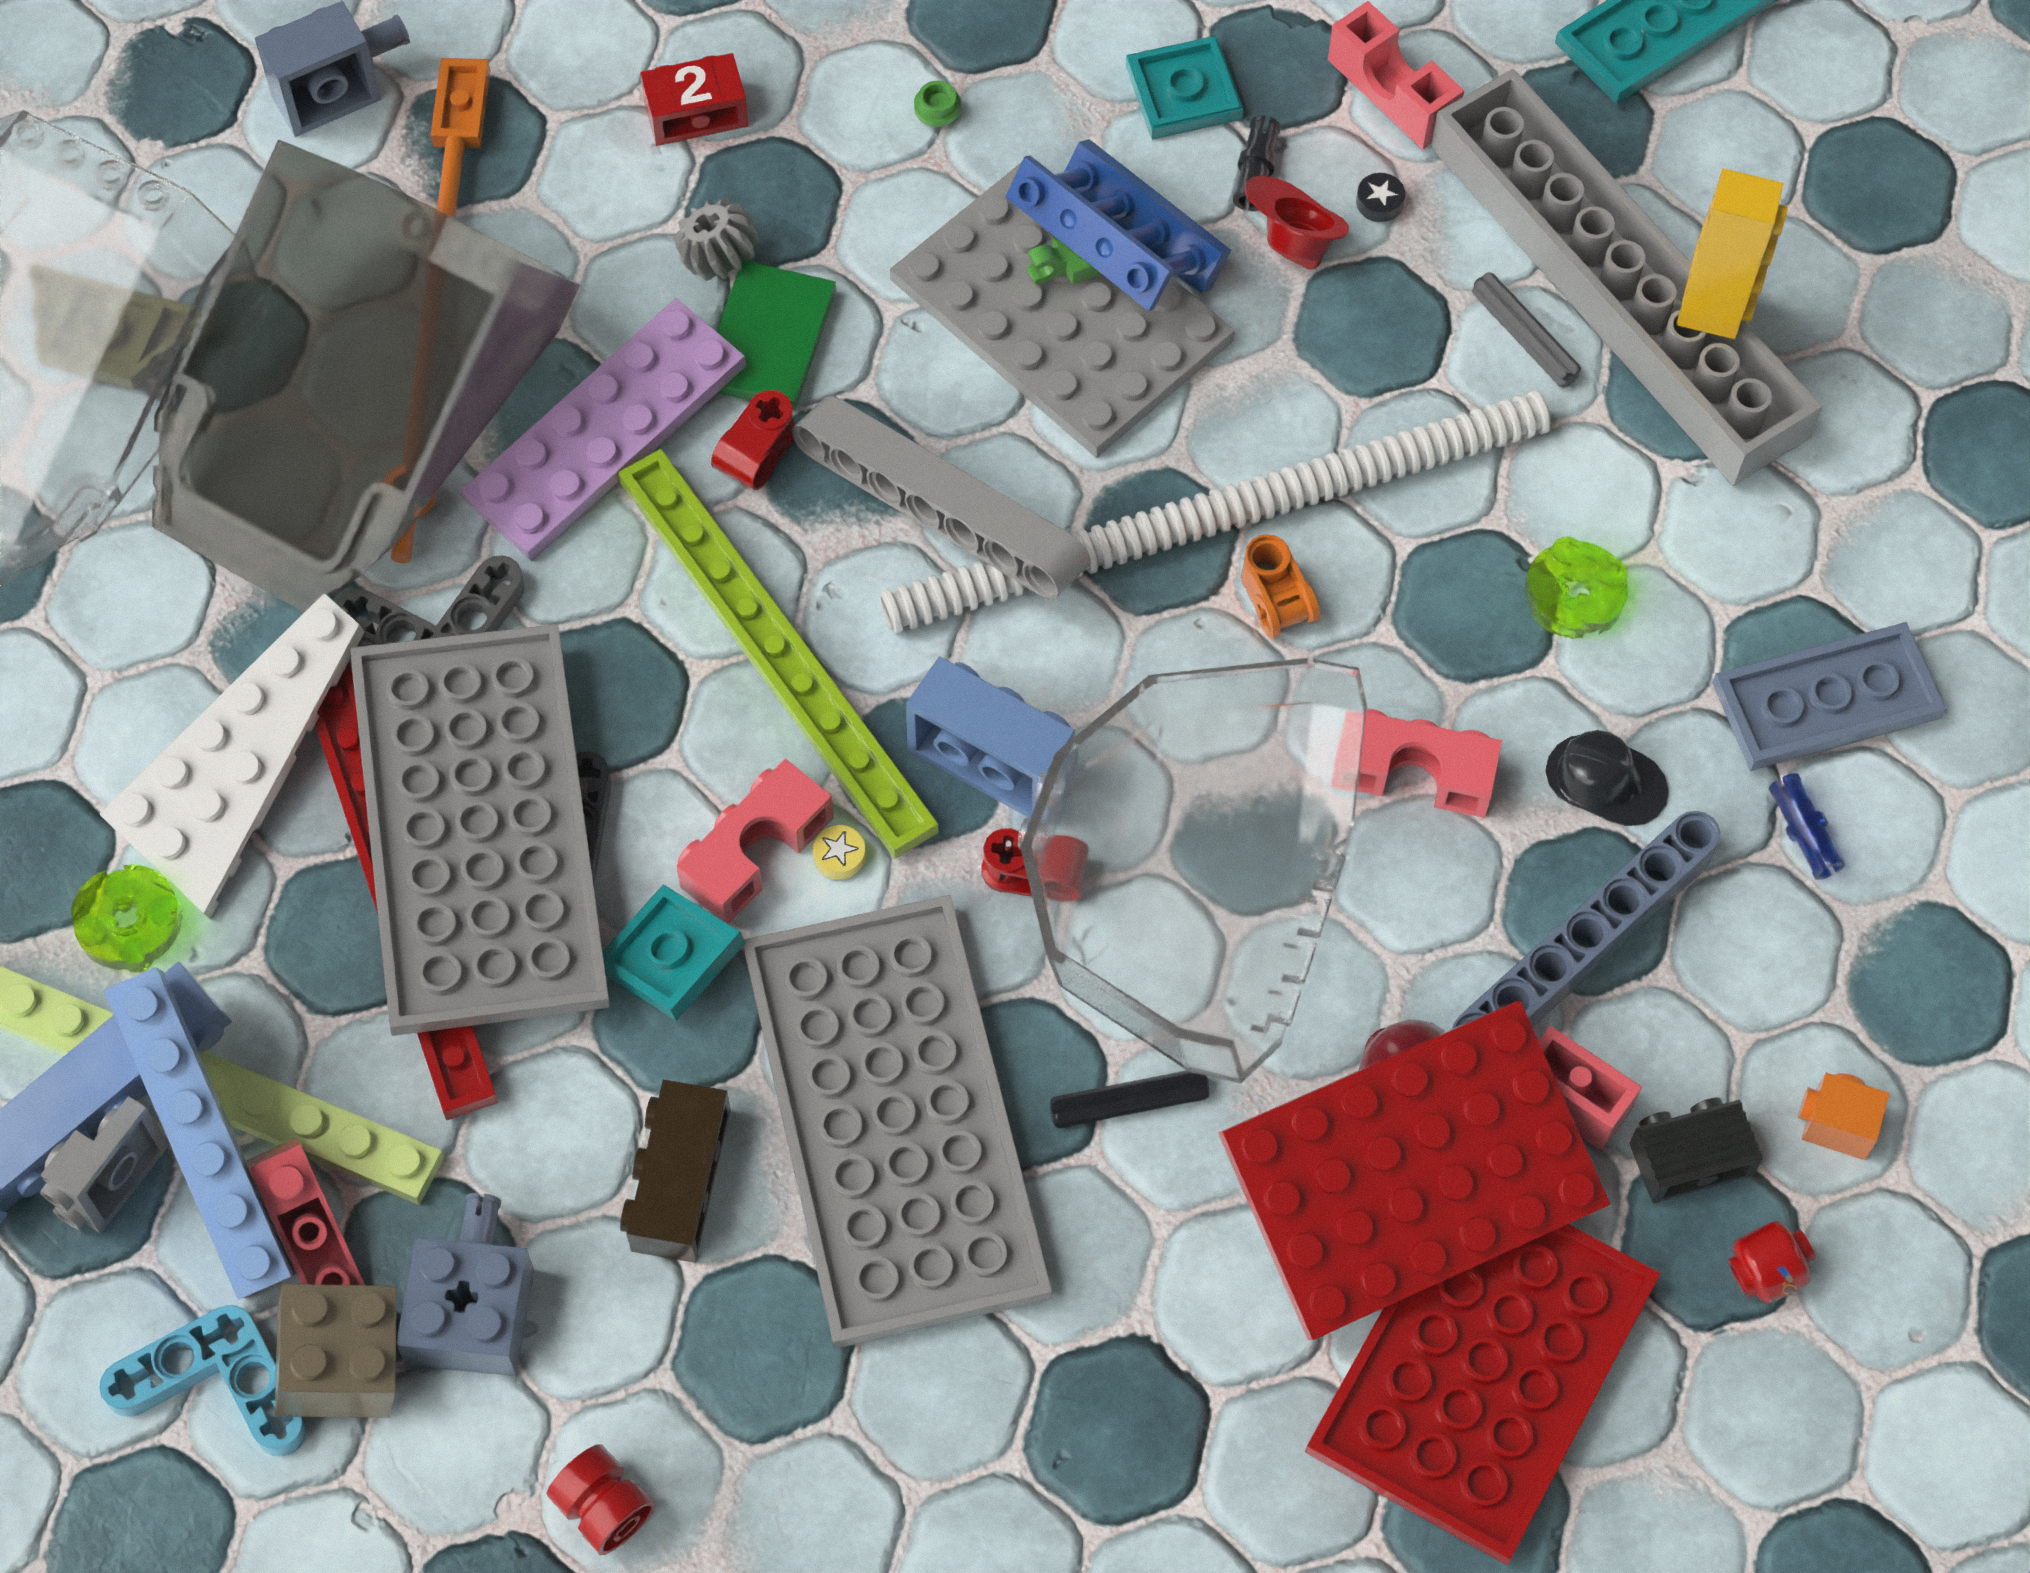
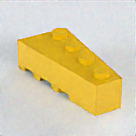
[1676,168,1788,339]

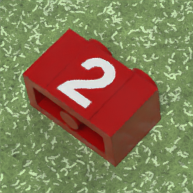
[640,53,749,146]

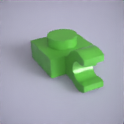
[1027,236,1101,284]

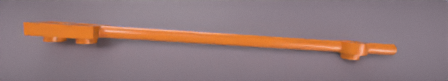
[383,58,491,563]

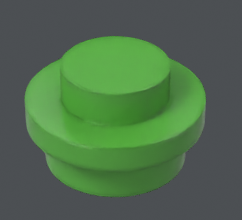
[914,80,961,127]

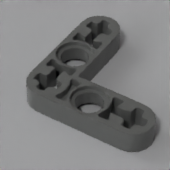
[336,555,524,646]

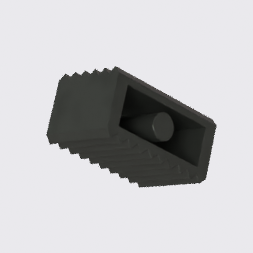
[1629,1097,1763,1203]

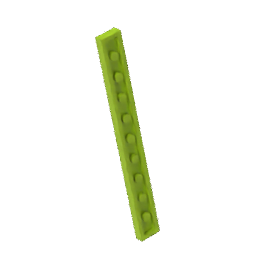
[618,448,939,859]

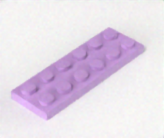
[460,298,747,561]

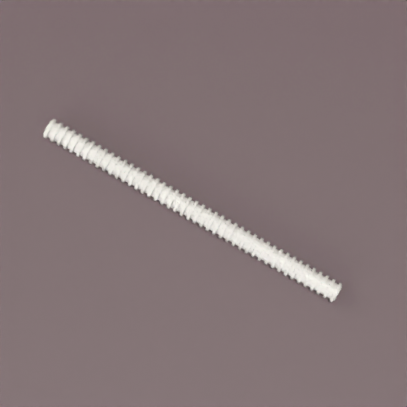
[880,390,1551,634]

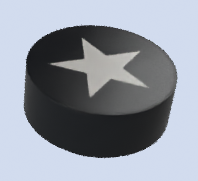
[1356,173,1405,222]

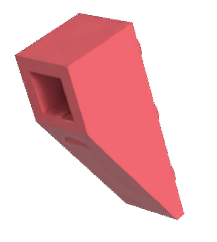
[247,1137,365,1285]

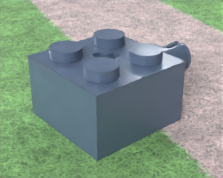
[255,0,410,137]
[396,1193,534,1376]

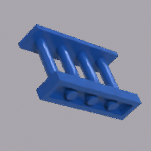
[1005,139,1232,311]

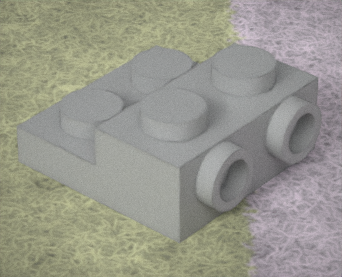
[40,1096,169,1234]

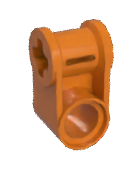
[1241,534,1320,638]

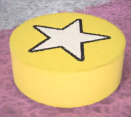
[813,825,866,880]

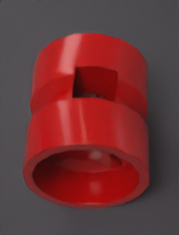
[546,1444,656,1555]

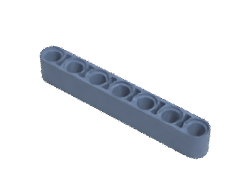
[1452,811,1721,1029]

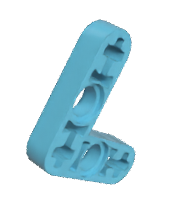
[99,1305,307,1457]

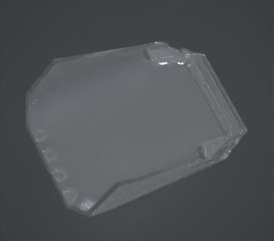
[0,110,265,588]

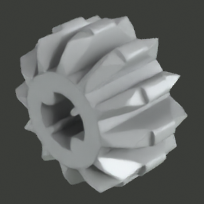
[673,197,760,281]

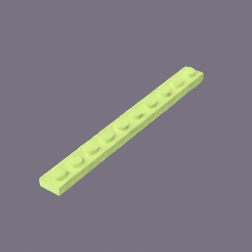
[0,966,445,1205]

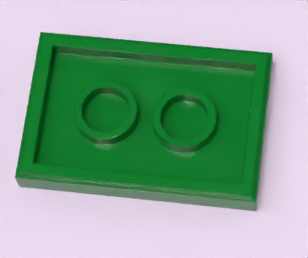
[717,261,836,411]

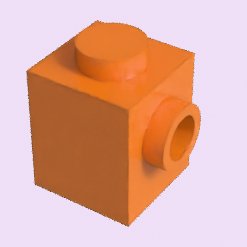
[1798,1072,1890,1160]

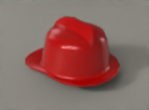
[1245,175,1349,270]

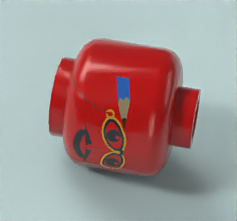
[1727,1221,1816,1303]

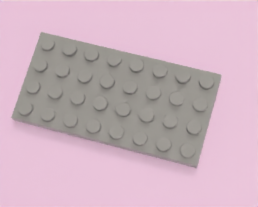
[350,624,609,1036]
[743,895,1052,1349]

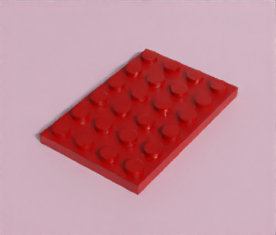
[1218,1000,1611,1340]
[1305,1224,1661,1565]

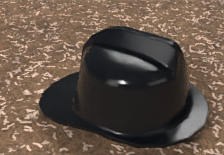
[1545,730,1669,826]

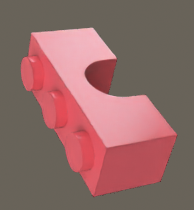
[1328,1,1464,150]
[1332,708,1502,818]
[676,758,834,924]

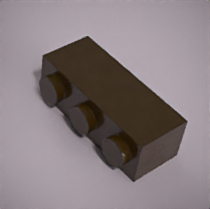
[620,1079,731,1263]

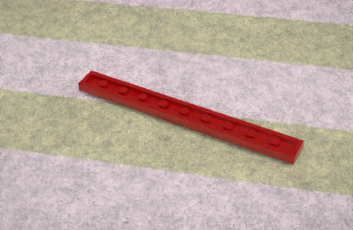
[315,662,498,1121]

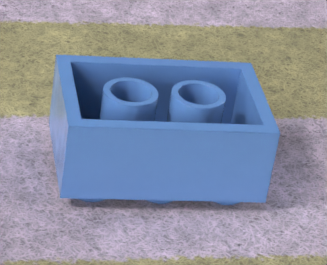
[906,656,1075,824]

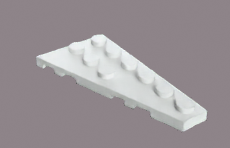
[100,593,364,919]

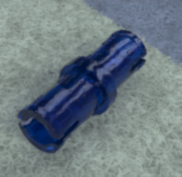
[1768,773,1845,880]

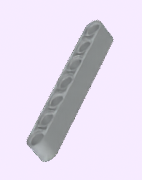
[792,395,1090,599]

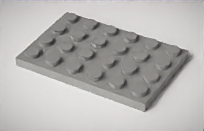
[890,162,1235,458]

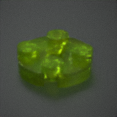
[1524,537,1628,639]
[71,864,183,973]

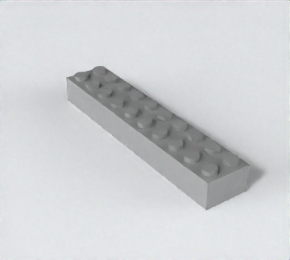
[1431,69,1823,486]

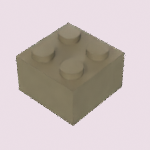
[274,1284,396,1418]

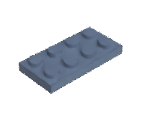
[1712,622,1947,771]

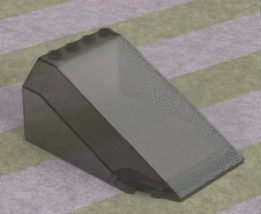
[152,139,580,612]

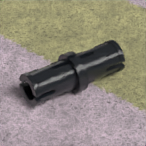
[1233,115,1281,211]

